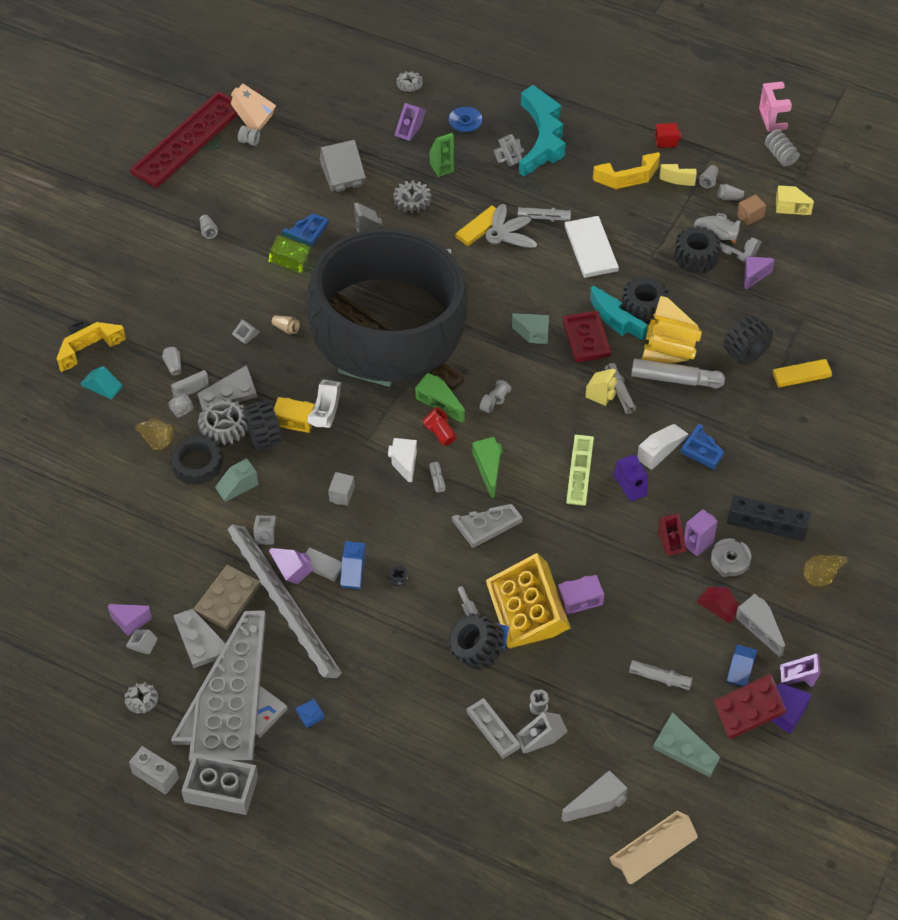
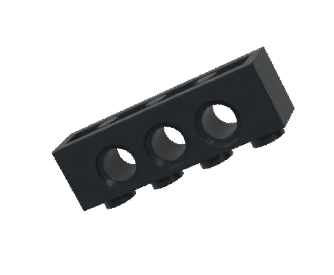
[727,495,811,541]

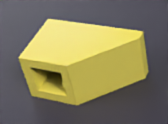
[776,186,814,215]
[586,369,617,406]

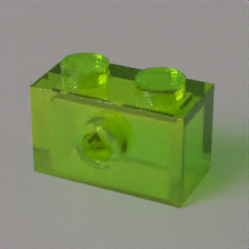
[268,235,311,273]

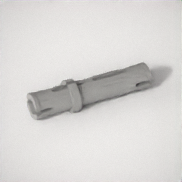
[518,207,571,222]
[605,363,636,414]
[629,660,693,691]

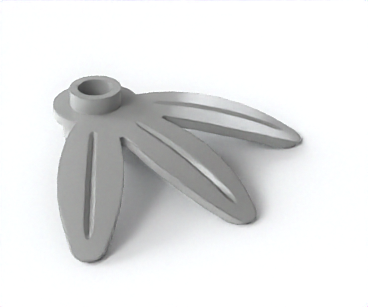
[486,204,537,248]

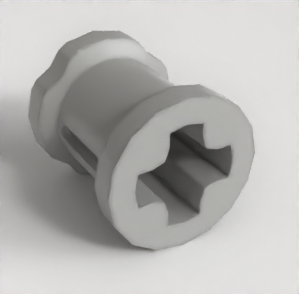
[530,689,549,716]

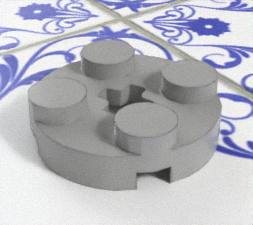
[711,538,751,577]

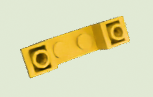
[593,152,660,189]
[57,322,126,372]

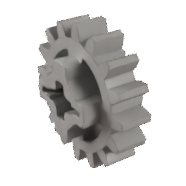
[393,180,431,214]

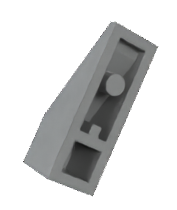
[736,594,785,657]
[562,770,627,822]

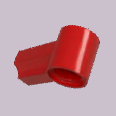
[422,407,457,446]

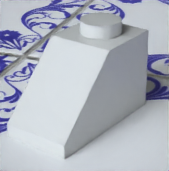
[388,438,417,482]

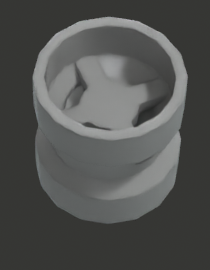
[238,126,260,146]

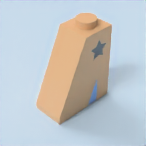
[231,83,276,130]

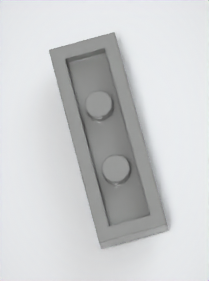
[467,698,520,759]

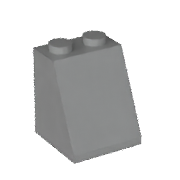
[320,140,366,192]

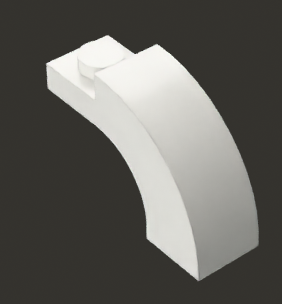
[308,380,341,428]

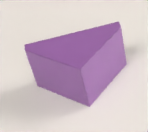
[744,257,775,289]
[108,604,152,636]

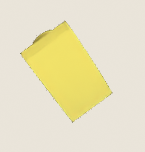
[660,164,697,186]

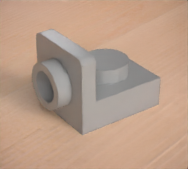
[253,516,276,545]

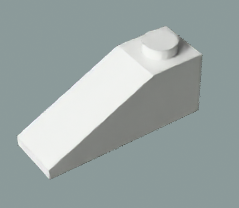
[637,424,689,470]

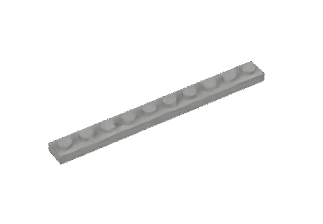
[228,524,342,678]

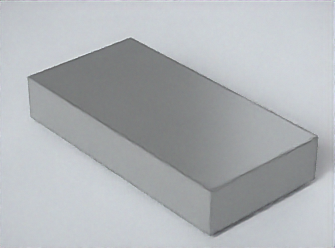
[171,370,210,400]
[306,547,342,581]

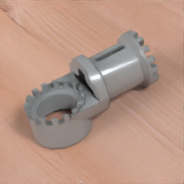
[480,380,512,413]

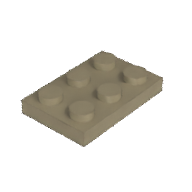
[193,565,261,630]

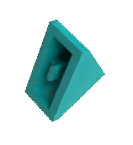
[81,366,122,400]

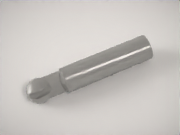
[631,358,725,389]

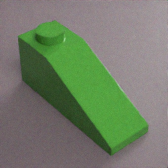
[430,133,454,177]
[415,373,465,423]
[472,437,503,498]

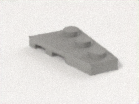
[197,365,257,410]
[452,504,523,548]
[173,609,225,668]

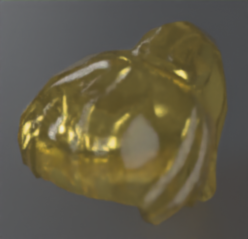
[135,419,174,450]
[803,555,848,587]

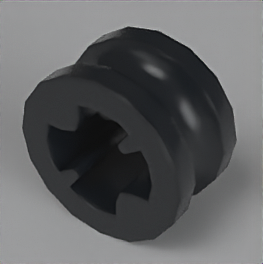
[390,566,408,586]

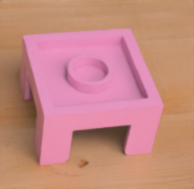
[759,81,792,132]

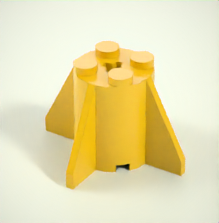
[642,296,702,364]

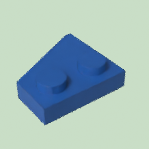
[282,213,329,247]
[680,424,724,469]

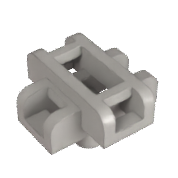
[493,134,524,167]

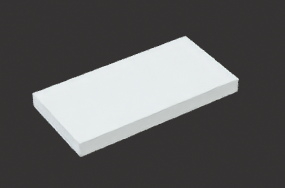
[565,216,619,278]

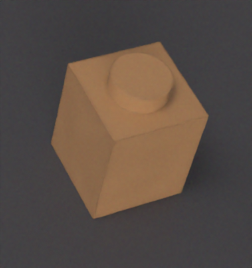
[737,195,766,225]

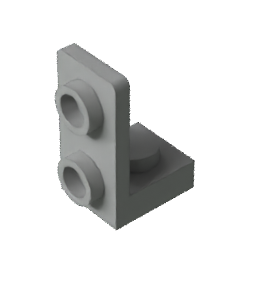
[720,237,762,262]

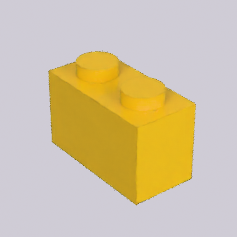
[274,397,315,433]

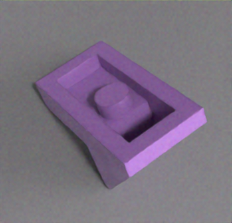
[780,654,820,687]

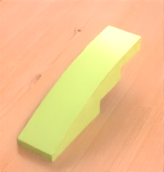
[566,435,594,506]

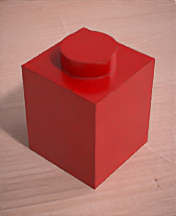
[655,123,681,148]

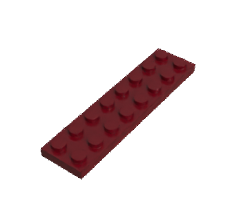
[130,91,238,189]

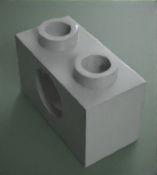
[129,746,179,795]

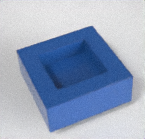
[296,699,325,728]

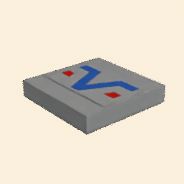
[256,686,288,738]

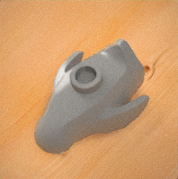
[694,213,741,243]

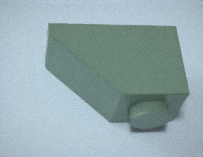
[512,313,549,344]
[215,459,259,502]

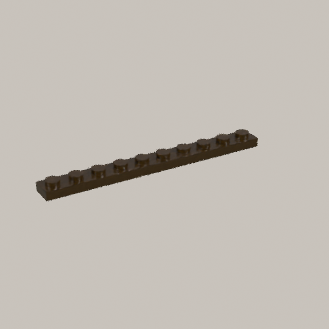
[328,293,464,391]

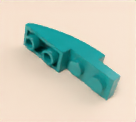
[590,286,648,341]

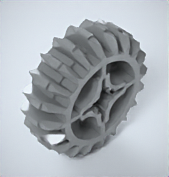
[198,399,248,446]

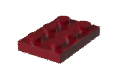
[562,311,611,363]
[714,674,787,739]

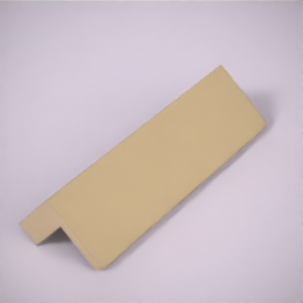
[610,811,698,884]

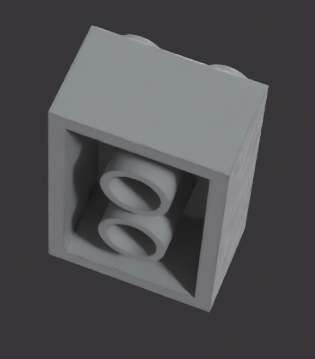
[182,753,258,815]

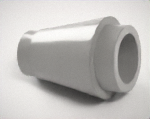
[699,165,718,189]
[717,183,744,201]
[200,215,218,239]
[162,347,182,376]

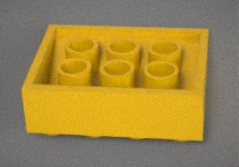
[486,553,570,648]

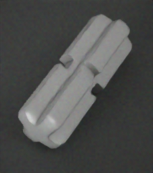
[429,462,446,493]

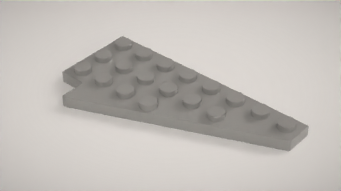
[171,611,266,764]

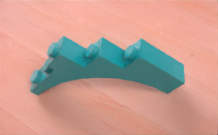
[519,85,566,177]

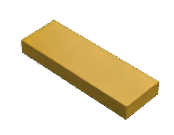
[456,206,496,246]
[772,359,832,388]

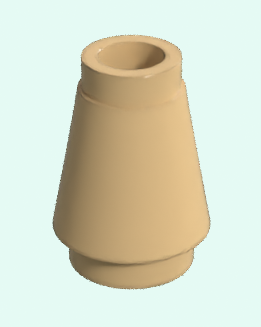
[272,315,300,335]

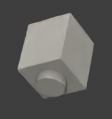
[328,472,355,506]

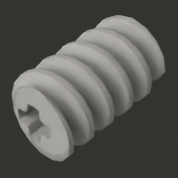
[765,129,800,166]

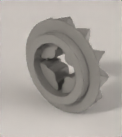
[396,71,423,92]
[125,682,158,713]

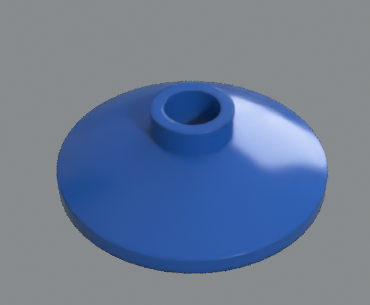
[449,107,482,132]

